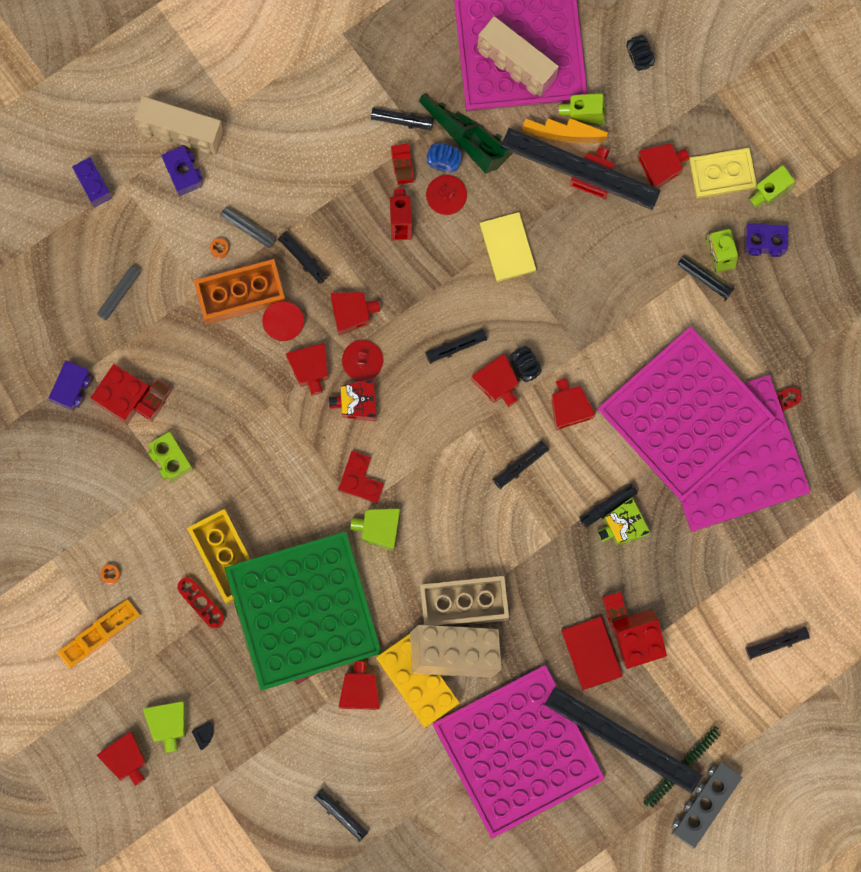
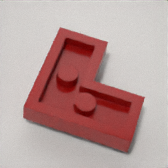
[338,451,384,504]

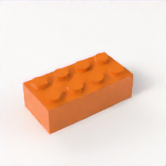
[193,259,285,325]

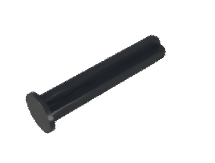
[678,256,735,302]

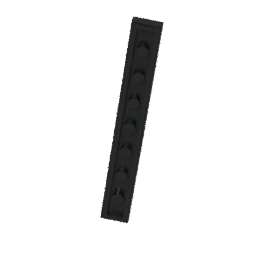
[500,128,661,211]
[545,687,703,794]

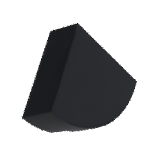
[191,722,213,751]

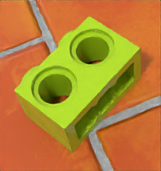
[148,431,193,483]

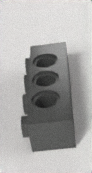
[671,763,743,849]

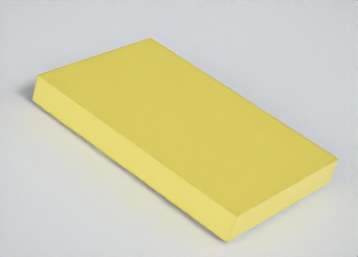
[689,148,757,198]
[479,212,536,282]

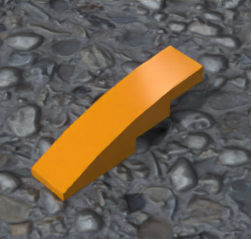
[522,118,608,143]
[57,599,140,670]

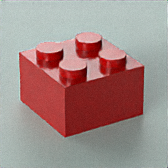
[90,363,150,425]
[612,609,667,669]

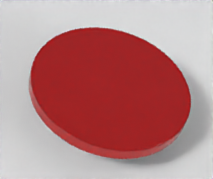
[426,175,467,215]
[262,301,304,341]
[342,340,383,381]

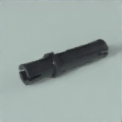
[371,107,433,131]
[278,231,329,284]
[425,328,487,364]
[492,441,549,490]
[579,483,638,528]
[745,626,810,660]
[313,788,369,842]

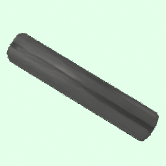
[221,207,275,248]
[97,266,140,320]

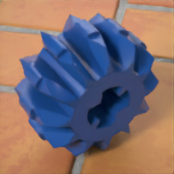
[426,143,462,173]

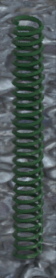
[643,726,721,808]

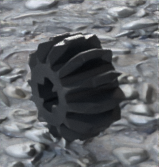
[626,35,655,71]
[510,346,542,383]

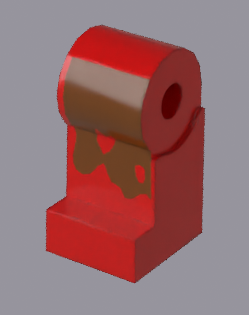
[391,143,414,185]
[135,380,172,422]
[601,592,628,635]

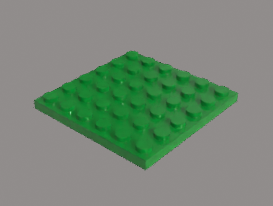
[224,531,381,691]

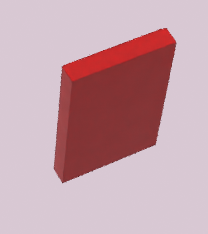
[561,617,623,691]

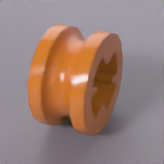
[210,238,229,259]
[100,564,120,585]

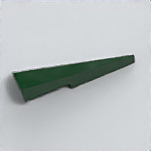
[419,93,513,174]

